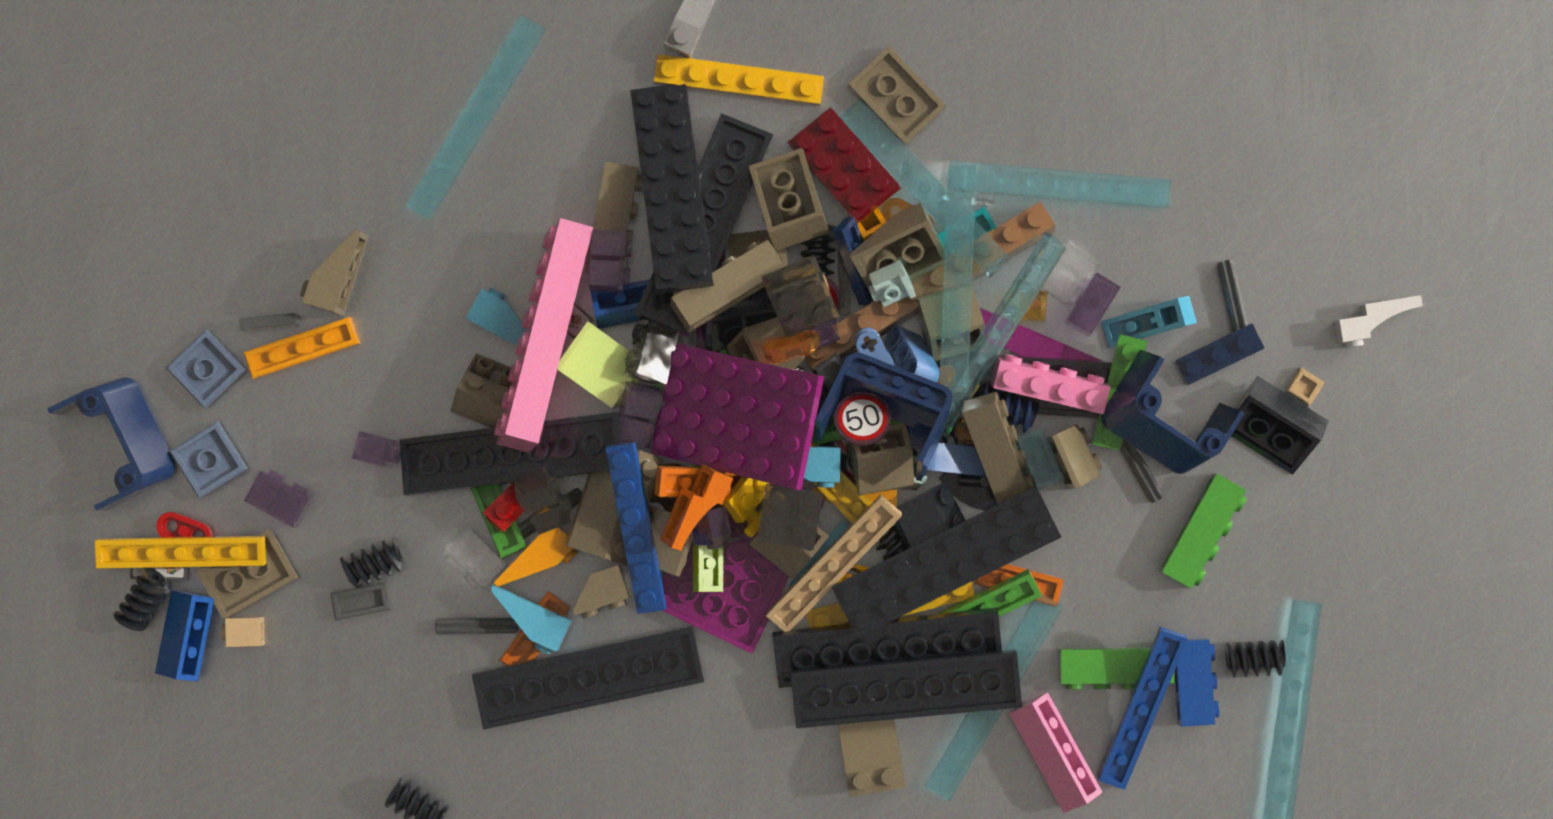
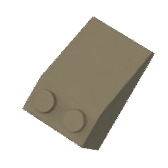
[749,148,830,251]
[849,202,950,289]
[300,229,368,316]
[1044,424,1102,490]
[838,719,906,797]

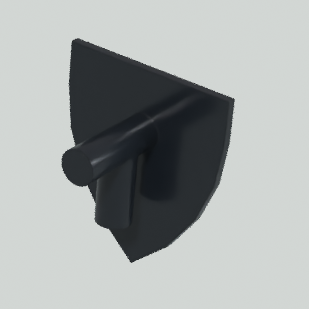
[939,473,998,510]

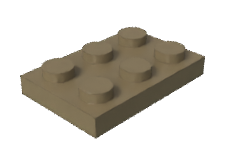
[848,45,946,145]
[196,529,299,620]

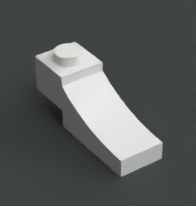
[1334,295,1423,348]

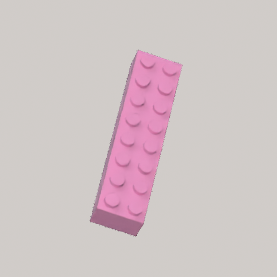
[494,218,593,453]

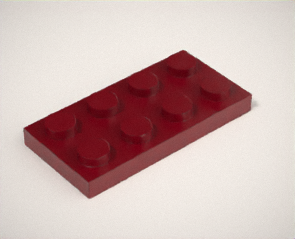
[788,107,901,224]

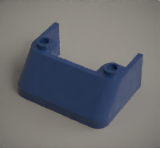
[1101,349,1245,474]
[816,353,952,481]
[47,378,178,511]

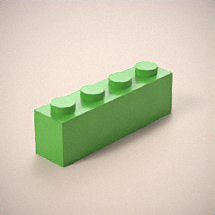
[1158,473,1247,589]
[1058,648,1174,689]

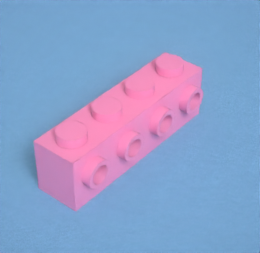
[990,354,1111,414]
[1009,693,1102,813]

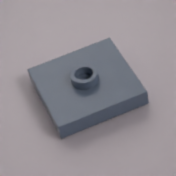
[166,329,246,409]
[169,421,248,499]

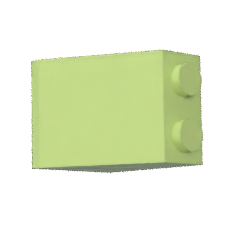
[557,321,646,409]

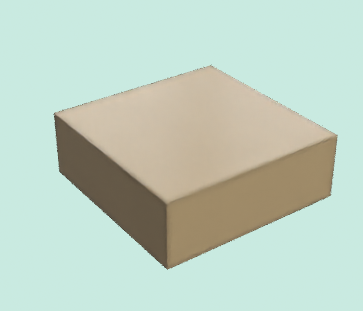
[1285,367,1325,406]

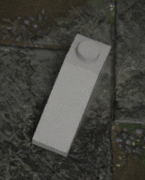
[664,0,716,58]

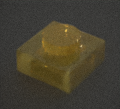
[1017,289,1048,321]

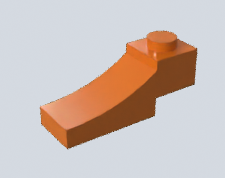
[660,464,733,551]

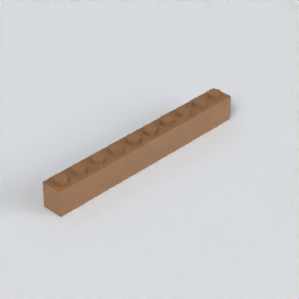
[800,201,1055,375]

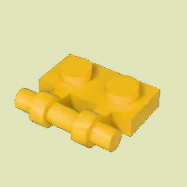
[723,476,785,537]

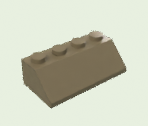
[565,449,663,566]

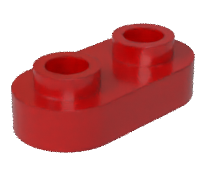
[156,512,213,538]

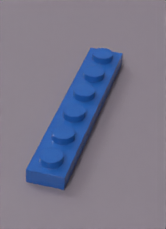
[605,442,667,614]
[1098,627,1188,790]

